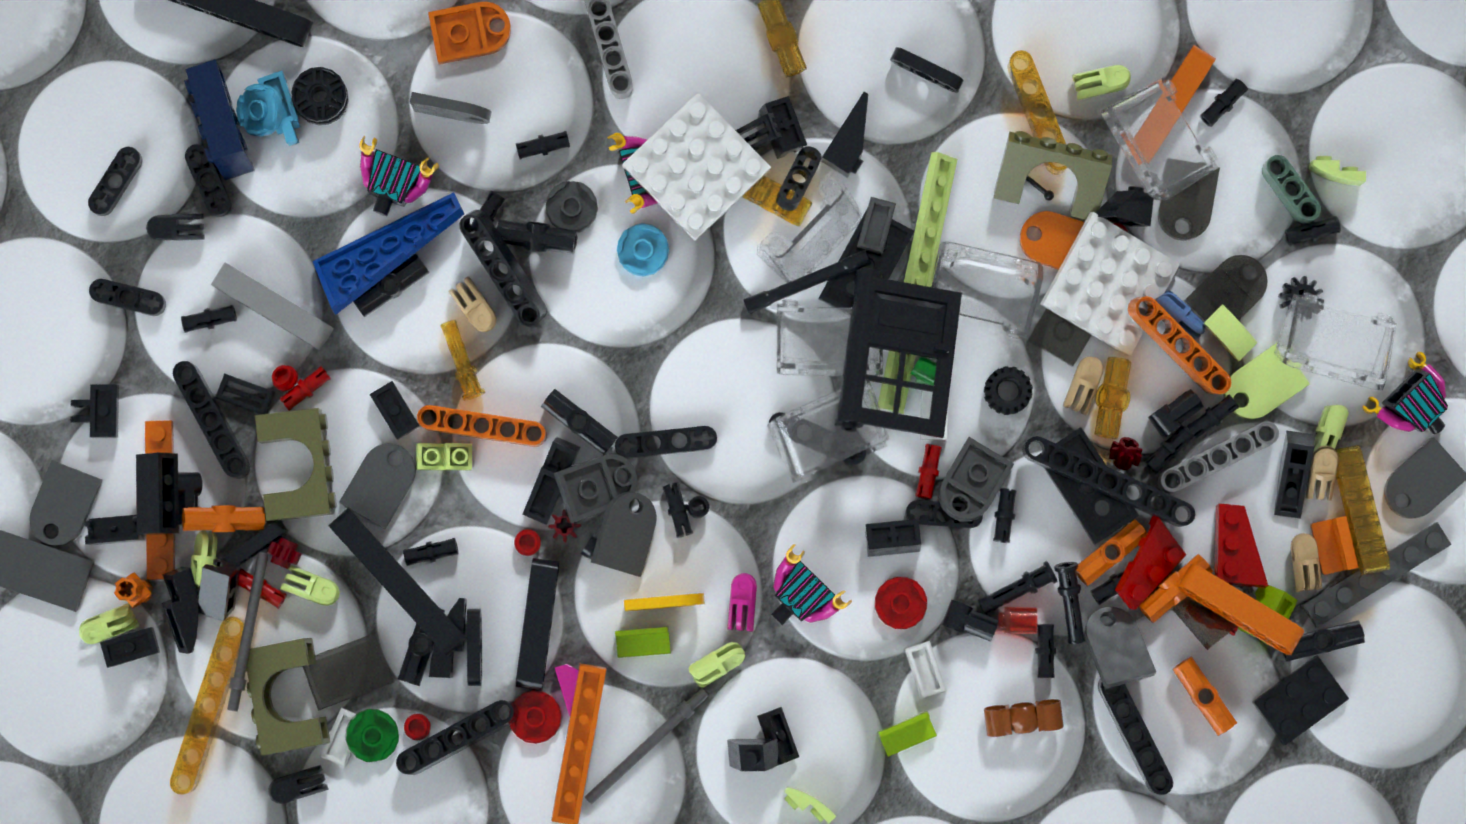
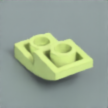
[1308,156,1366,186]
[1203,304,1257,362]
[416,443,472,471]
[784,787,836,823]

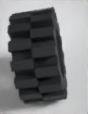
[984,366,1033,415]

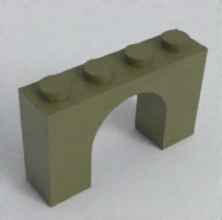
[994,131,1112,220]
[255,408,337,522]
[246,638,331,756]

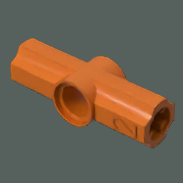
[182,505,265,532]
[1076,519,1147,586]
[1138,554,1213,623]
[114,572,153,608]
[1172,656,1237,736]

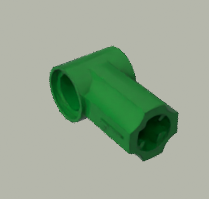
[910,356,936,386]

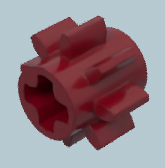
[1109,437,1143,470]
[548,509,582,543]
[267,537,302,569]

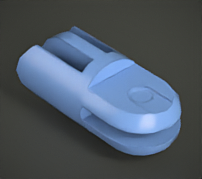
[1156,290,1205,339]

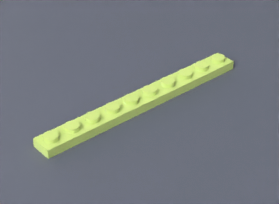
[877,152,958,414]

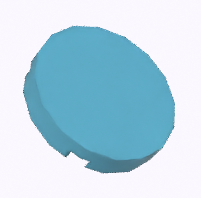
[236,84,283,137]
[617,223,669,277]

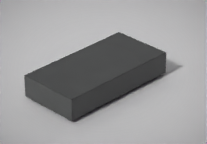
[857,197,896,255]

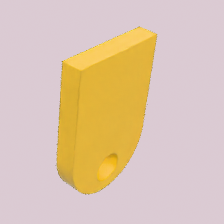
[624,593,705,612]

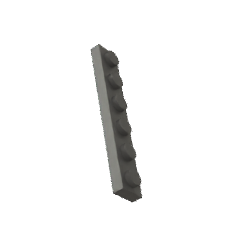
[1302,522,1452,627]

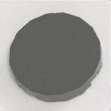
[546,181,598,233]

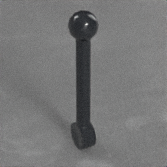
[1026,176,1054,201]

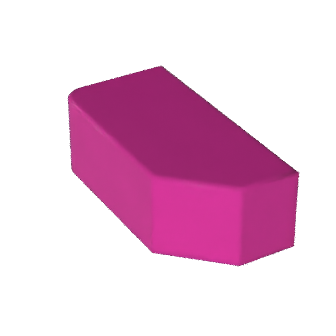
[555,664,578,716]

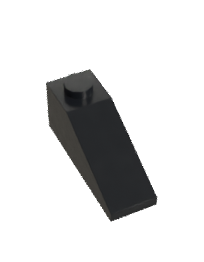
[821,92,868,178]
[1274,430,1315,519]

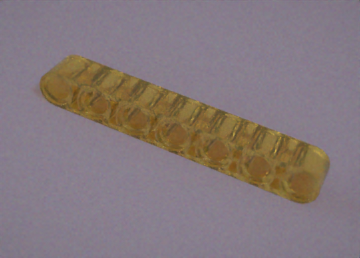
[170,617,245,795]

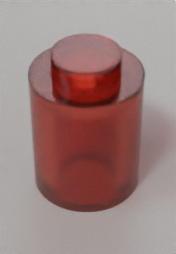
[998,607,1037,634]

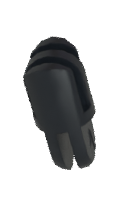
[146,213,205,240]
[268,765,329,804]

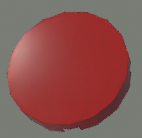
[875,577,927,629]
[509,690,562,744]

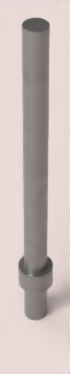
[227,552,269,712]
[585,688,709,805]

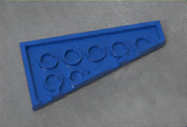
[312,192,465,315]

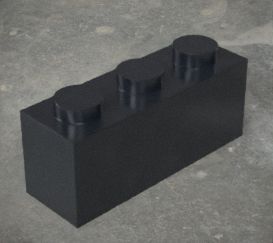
[136,452,179,535]

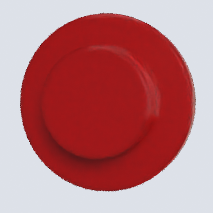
[272,365,298,391]
[514,529,541,556]
[404,714,431,740]

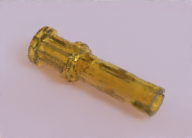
[440,320,486,401]

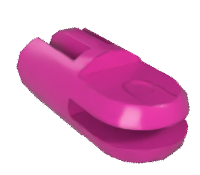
[727,573,757,632]

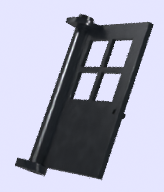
[834,268,962,438]

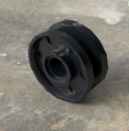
[291,67,349,125]

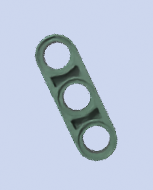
[1262,155,1321,224]

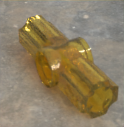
[757,0,807,78]
[1094,357,1131,439]

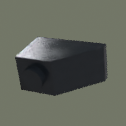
[1096,186,1154,227]
[727,739,779,771]

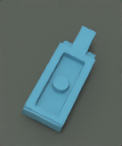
[257,71,300,146]

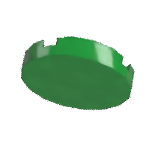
[345,709,399,762]

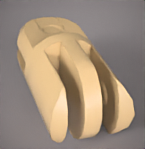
[448,276,497,332]
[1063,357,1104,416]
[1306,445,1339,501]
[1291,533,1322,592]

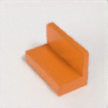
[1311,516,1358,575]

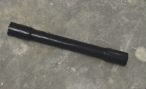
[744,250,871,314]

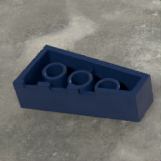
[184,59,255,181]

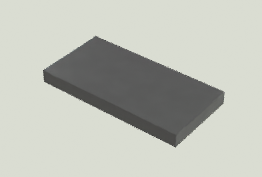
[0,530,94,612]

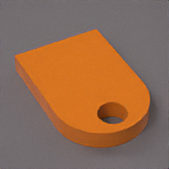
[428,2,511,65]
[1020,211,1084,270]

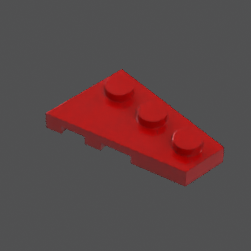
[1214,503,1268,588]
[1115,516,1186,610]

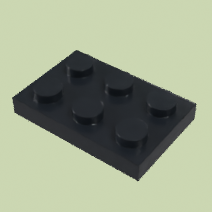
[1252,655,1349,745]

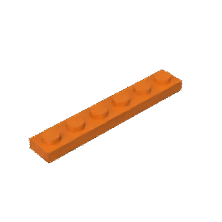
[145,420,175,580]
[551,663,606,824]

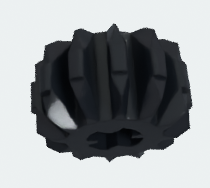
[1278,276,1324,321]

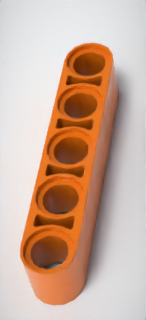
[1126,45,1216,165]
[1128,296,1232,394]
[417,405,547,447]
[1178,564,1305,655]

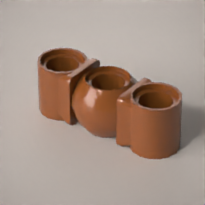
[984,699,1064,737]

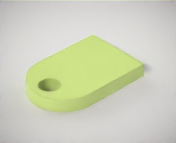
[1224,341,1310,419]

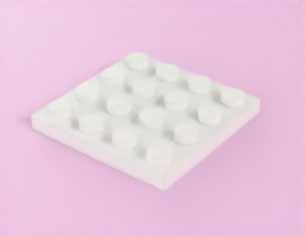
[622,93,771,241]
[1040,212,1180,356]

